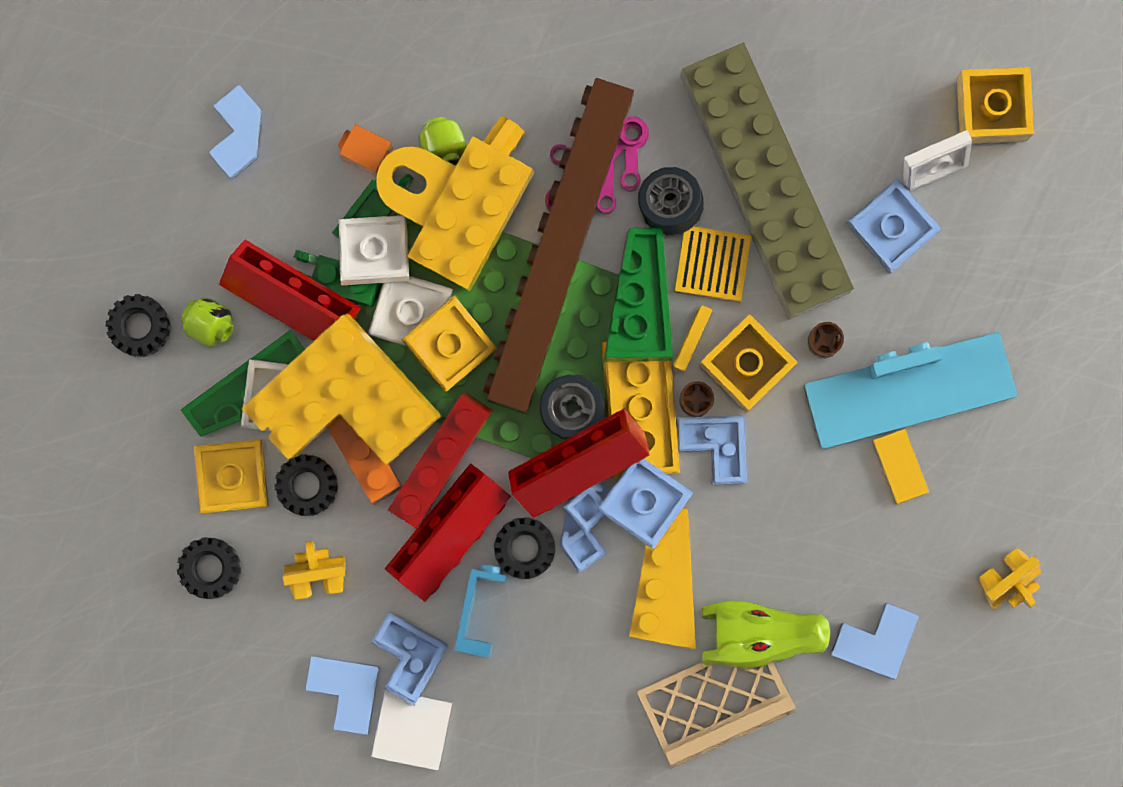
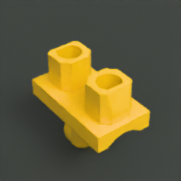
[283,541,346,600]
[979,548,1042,610]

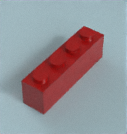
[218,239,361,341]
[388,392,493,528]
[508,408,650,518]
[384,463,511,602]

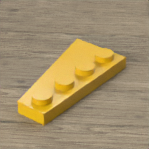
[629,508,696,649]

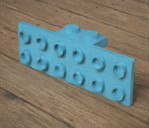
[804,332,1017,449]

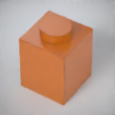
[338,124,393,177]

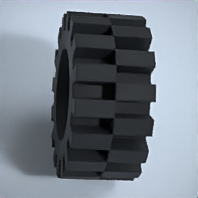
[105,294,170,357]
[274,454,338,516]
[494,517,555,579]
[177,537,241,599]

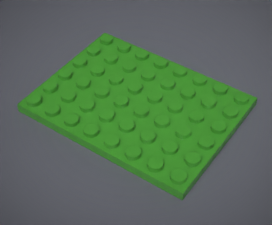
[355,212,619,459]

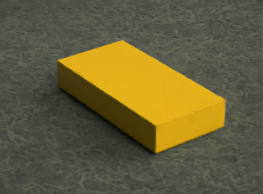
[672,305,712,374]
[872,429,929,504]

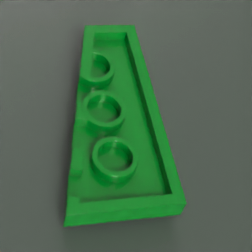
[603,228,673,362]
[180,329,305,437]

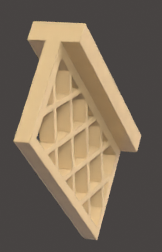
[637,661,796,769]

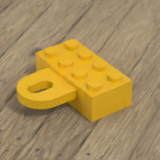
[376,136,535,291]

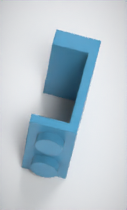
[454,564,507,658]

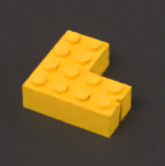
[242,314,441,465]

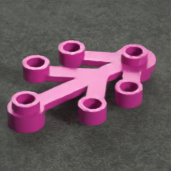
[545,116,649,214]

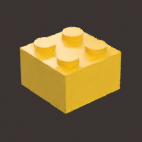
[956,67,1034,144]
[699,314,798,413]

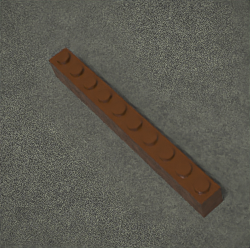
[483,78,634,415]

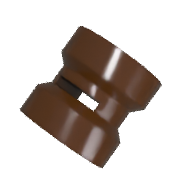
[807,322,844,359]
[679,381,714,417]

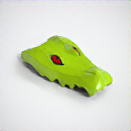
[702,601,830,669]

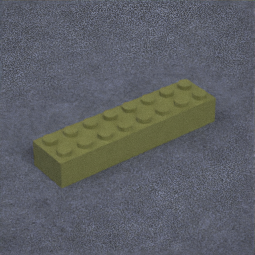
[680,42,854,320]

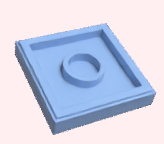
[845,179,941,274]
[597,459,693,550]

